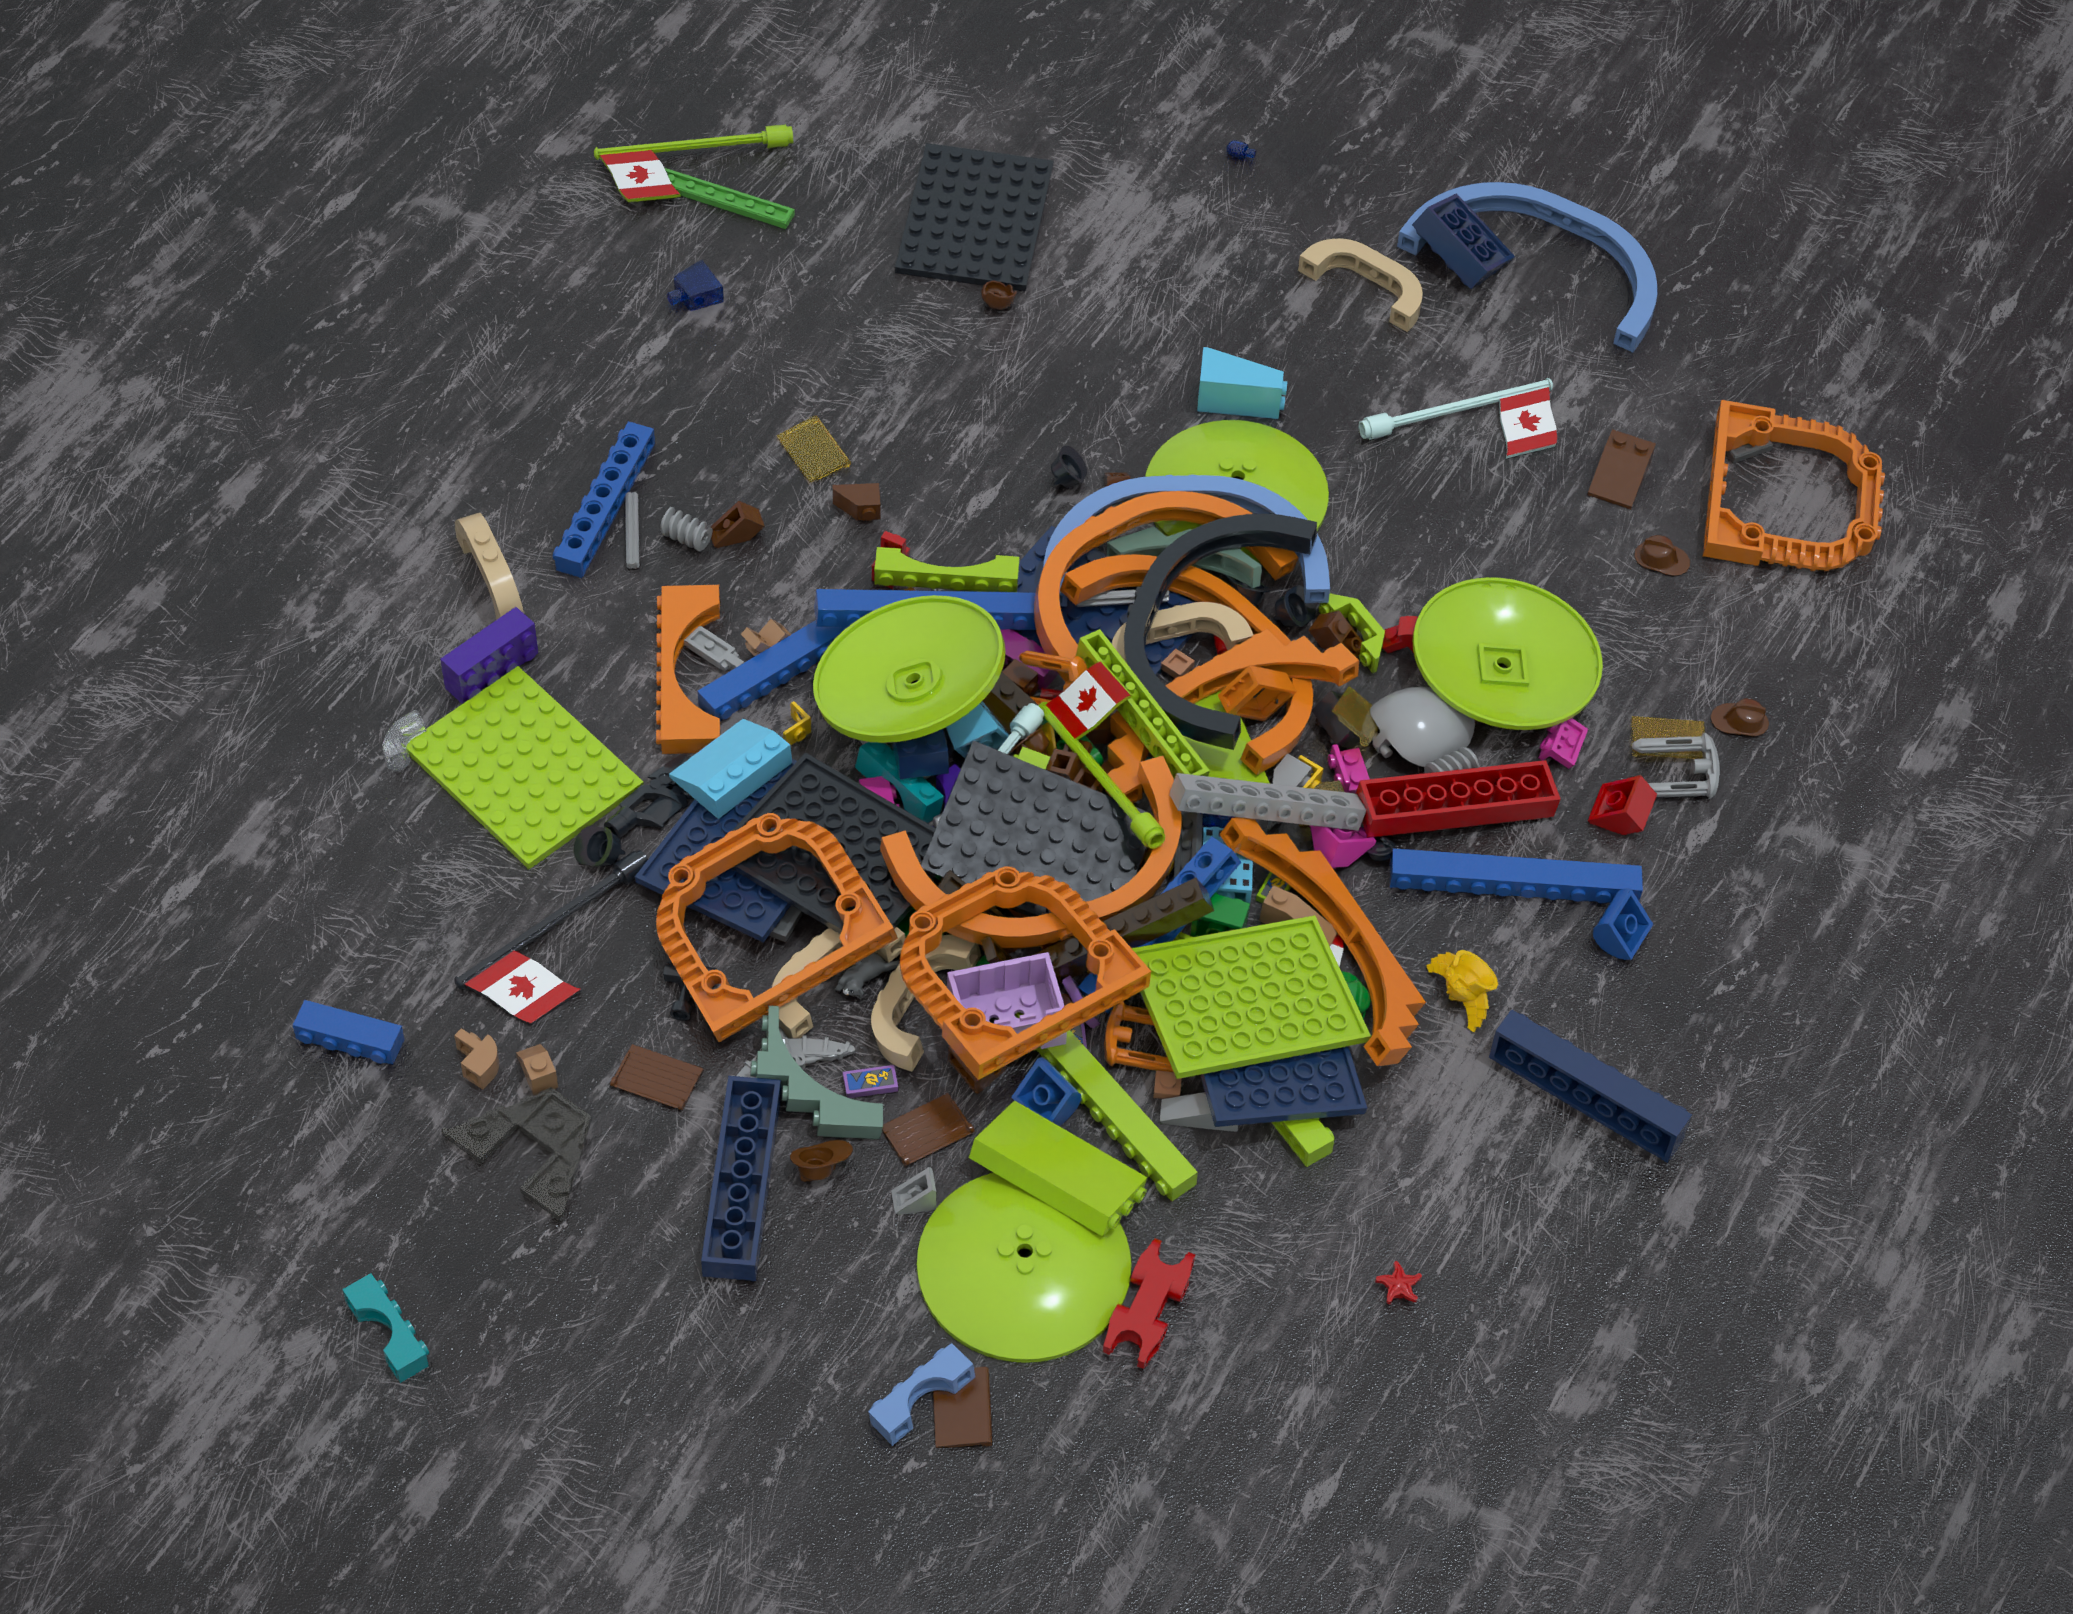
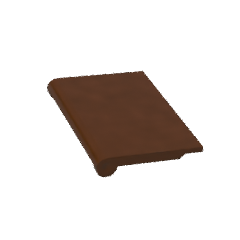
[610,1044,703,1110]
[882,1093,975,1166]
[933,1367,992,1448]

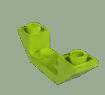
[1319,593,1385,673]

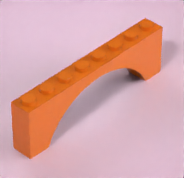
[656,585,721,754]

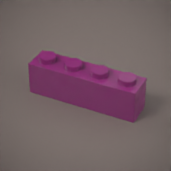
[1000,629,1059,690]

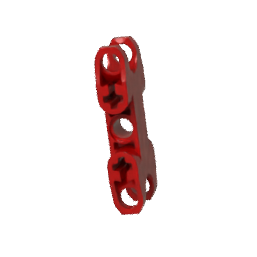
[1102,1238,1196,1369]

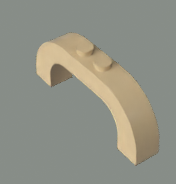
[1298,239,1422,332]
[455,513,524,620]
[1112,602,1253,661]
[772,927,906,1039]
[871,935,981,1072]

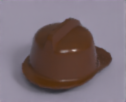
[1634,535,1690,576]
[1710,698,1769,736]
[1008,725,1050,756]
[790,1140,853,1182]

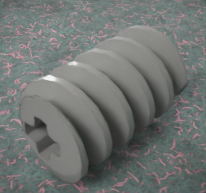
[660,507,713,551]
[1424,747,1480,773]

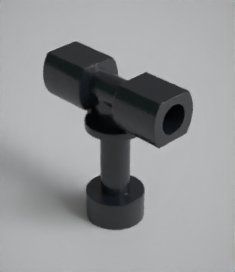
[663,962,717,1021]

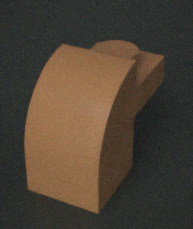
[741,619,792,656]
[454,1028,499,1090]

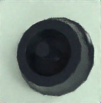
[1366,836,1396,861]

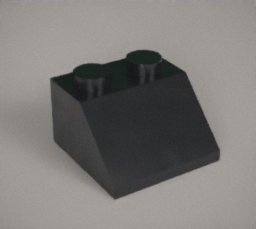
[1311,691,1380,749]

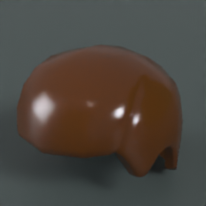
[981,280,1017,310]

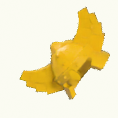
[1426,950,1498,1032]

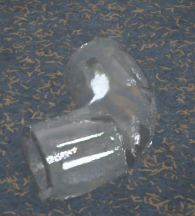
[382,709,428,771]

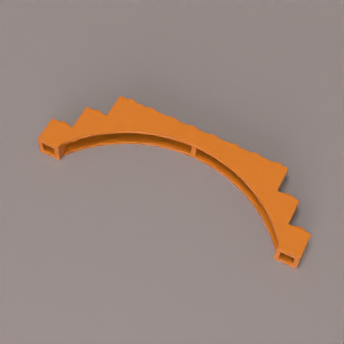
[1105,629,1359,804]
[1219,817,1426,1066]

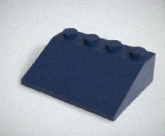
[1412,193,1515,289]

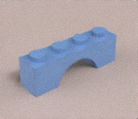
[868,1343,975,1446]

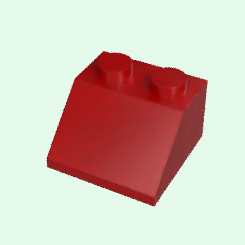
[1588,775,1657,835]

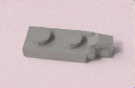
[684,626,744,671]

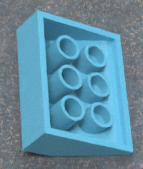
[669,719,792,819]

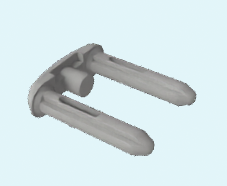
[1632,733,1720,799]

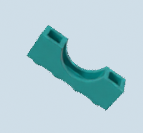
[855,742,944,823]
[342,1273,430,1383]

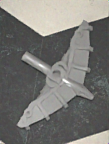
[732,1027,855,1078]

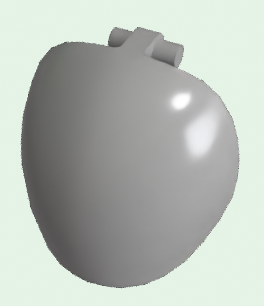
[1369,687,1475,767]

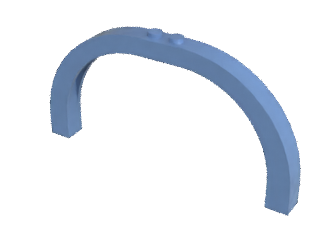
[1397,182,1657,352]
[1043,475,1330,606]

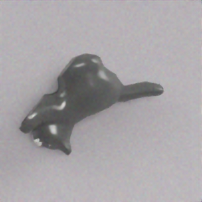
[835,952,900,1000]

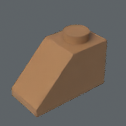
[516,1044,558,1096]

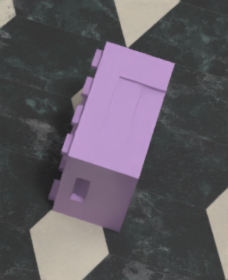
[947,952,1067,1049]

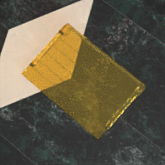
[776,415,851,482]
[1332,686,1379,746]
[1632,716,1705,759]

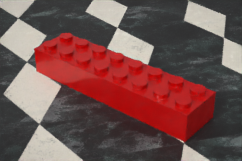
[1356,760,1561,838]

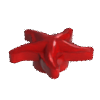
[1375,1261,1422,1304]

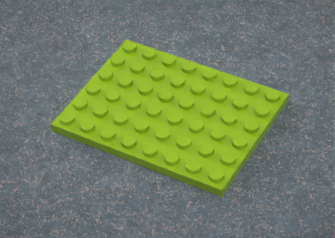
[403,666,644,869]
[1132,915,1371,1079]

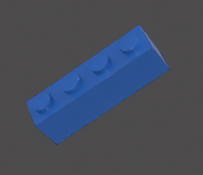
[293,1000,405,1065]

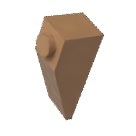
[1259,885,1338,946]

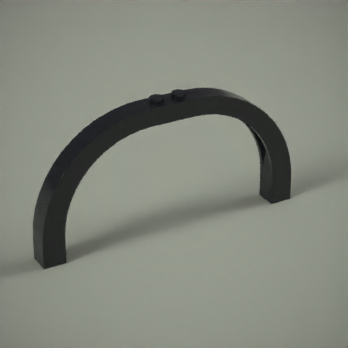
[1124,514,1317,750]

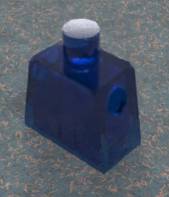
[667,260,724,311]

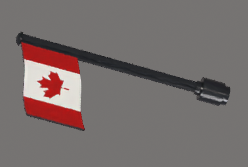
[454,850,648,1025]

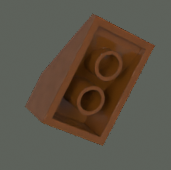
[1587,429,1656,509]

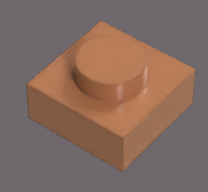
[1161,649,1195,678]
[1153,1070,1181,1099]

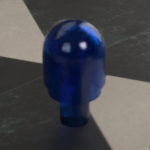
[1226,140,1257,159]

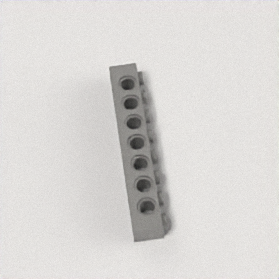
[1169,773,1366,831]

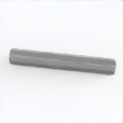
[625,492,639,569]
[1076,590,1169,607]

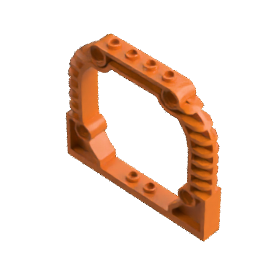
[1703,400,1885,572]
[656,813,898,1042]
[900,866,1151,1080]

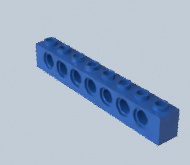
[553,421,655,578]
[1078,837,1242,1014]

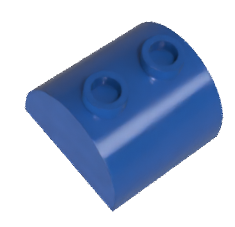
[1593,888,1653,960]
[1011,1058,1081,1126]

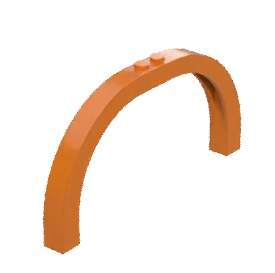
[1034,491,1299,682]
[1060,554,1313,775]
[880,756,1182,948]

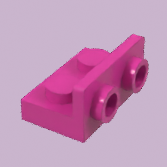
[1538,718,1588,769]
[1328,744,1370,794]

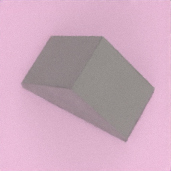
[891,1167,936,1215]

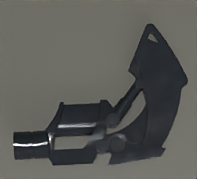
[604,754,694,839]

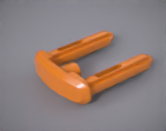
[1019,651,1087,705]
[1104,1001,1174,1072]

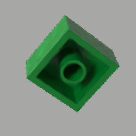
[1190,892,1250,937]

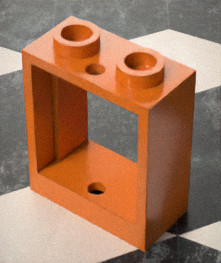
[1218,665,1297,721]

